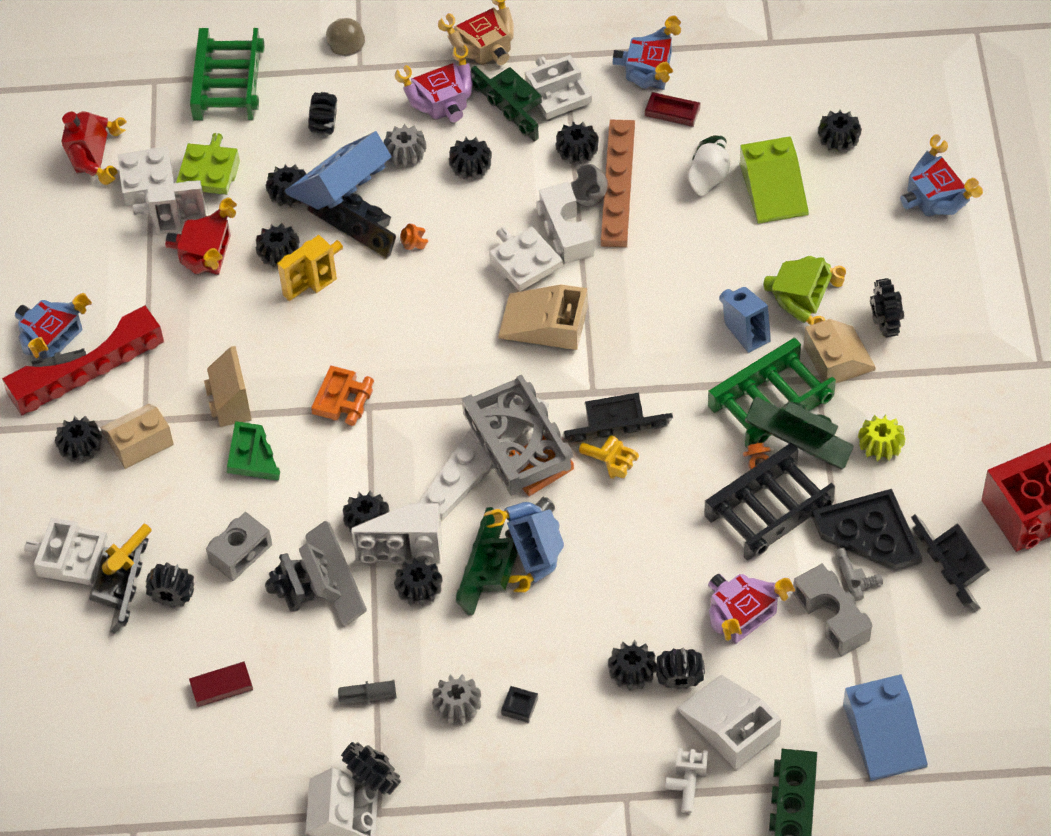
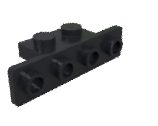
[307,193,396,258]
[562,392,673,443]
[911,514,990,611]
[89,537,149,634]

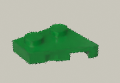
[226,421,280,481]

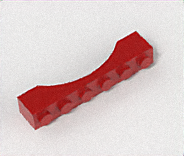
[2,305,164,416]

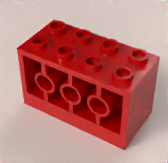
[981,443,1051,552]

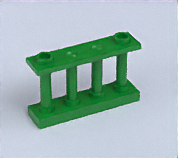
[190,28,265,121]
[708,337,836,449]

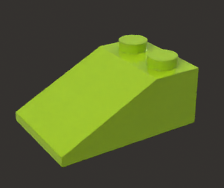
[739,136,809,224]

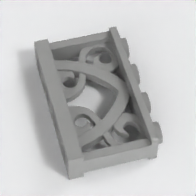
[462,374,573,496]

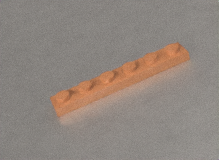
[601,119,635,248]

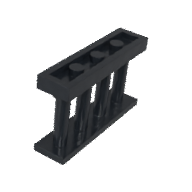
[704,442,835,561]

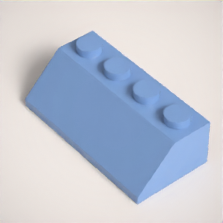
[285,131,392,209]

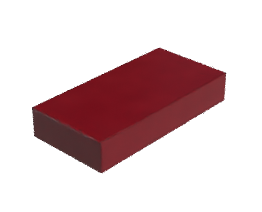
[645,92,701,127]
[189,661,253,707]

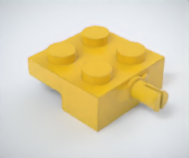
[277,235,343,301]

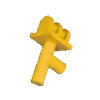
[579,435,639,479]
[102,523,152,575]

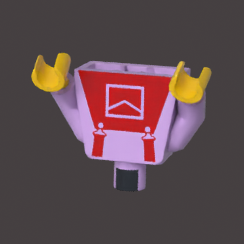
[394,45,473,122]
[708,574,795,644]

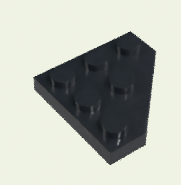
[812,489,922,570]

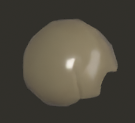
[326,18,365,55]

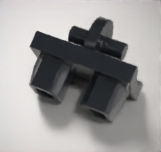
[265,553,315,612]

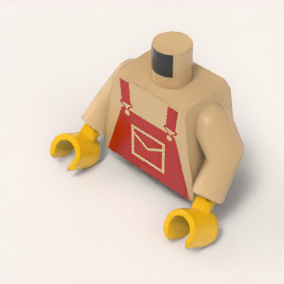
[438,0,514,65]

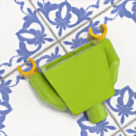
[763,256,846,325]

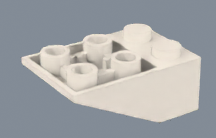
[351,503,442,564]
[677,674,782,770]

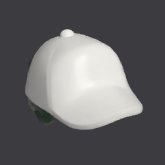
[688,135,730,196]

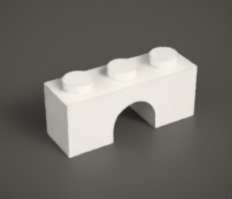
[536,181,594,264]

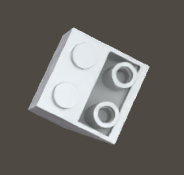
[305,767,378,836]

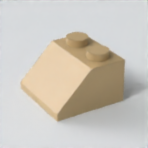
[803,319,876,383]
[204,346,252,427]
[100,404,174,469]

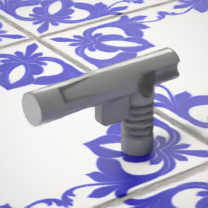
[835,548,883,601]

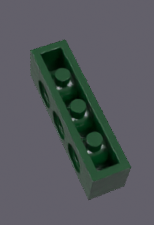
[769,748,818,836]

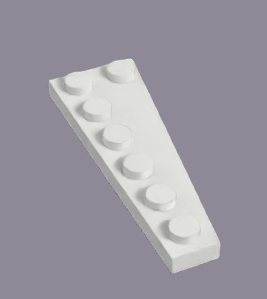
[419,382,549,520]

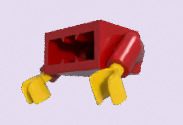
[61,111,127,185]
[165,197,237,275]

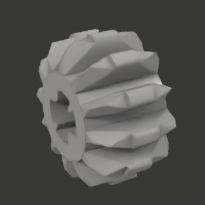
[383,123,427,167]
[432,674,481,725]

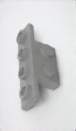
[298,521,367,625]

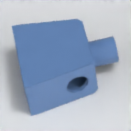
[719,287,771,353]

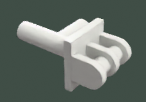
[665,748,708,813]

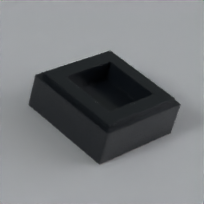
[501,686,538,723]

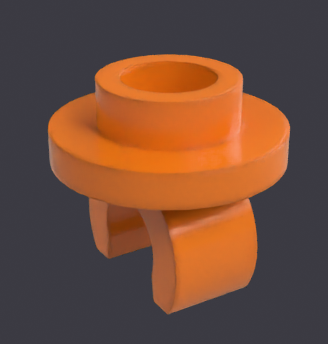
[400,223,429,250]
[743,443,771,470]

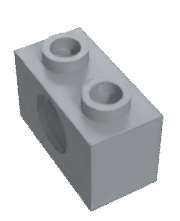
[206,511,273,581]

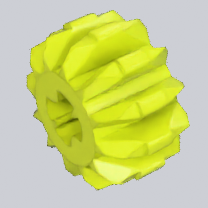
[858,414,906,462]

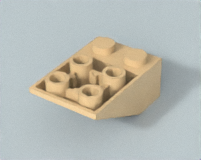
[498,284,588,350]

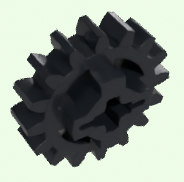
[870,278,904,338]
[341,742,401,795]

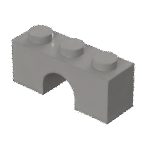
[793,563,872,657]

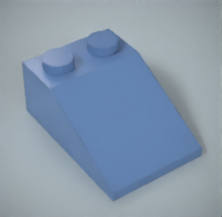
[843,674,928,781]

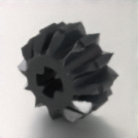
[308,92,338,135]
[817,109,862,153]
[555,121,599,165]
[448,136,492,180]
[265,163,306,208]
[255,223,300,268]
[55,415,102,462]
[342,490,390,534]
[394,557,443,607]
[145,562,195,608]
[608,639,656,691]
[655,648,705,689]

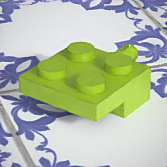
[176,133,240,195]

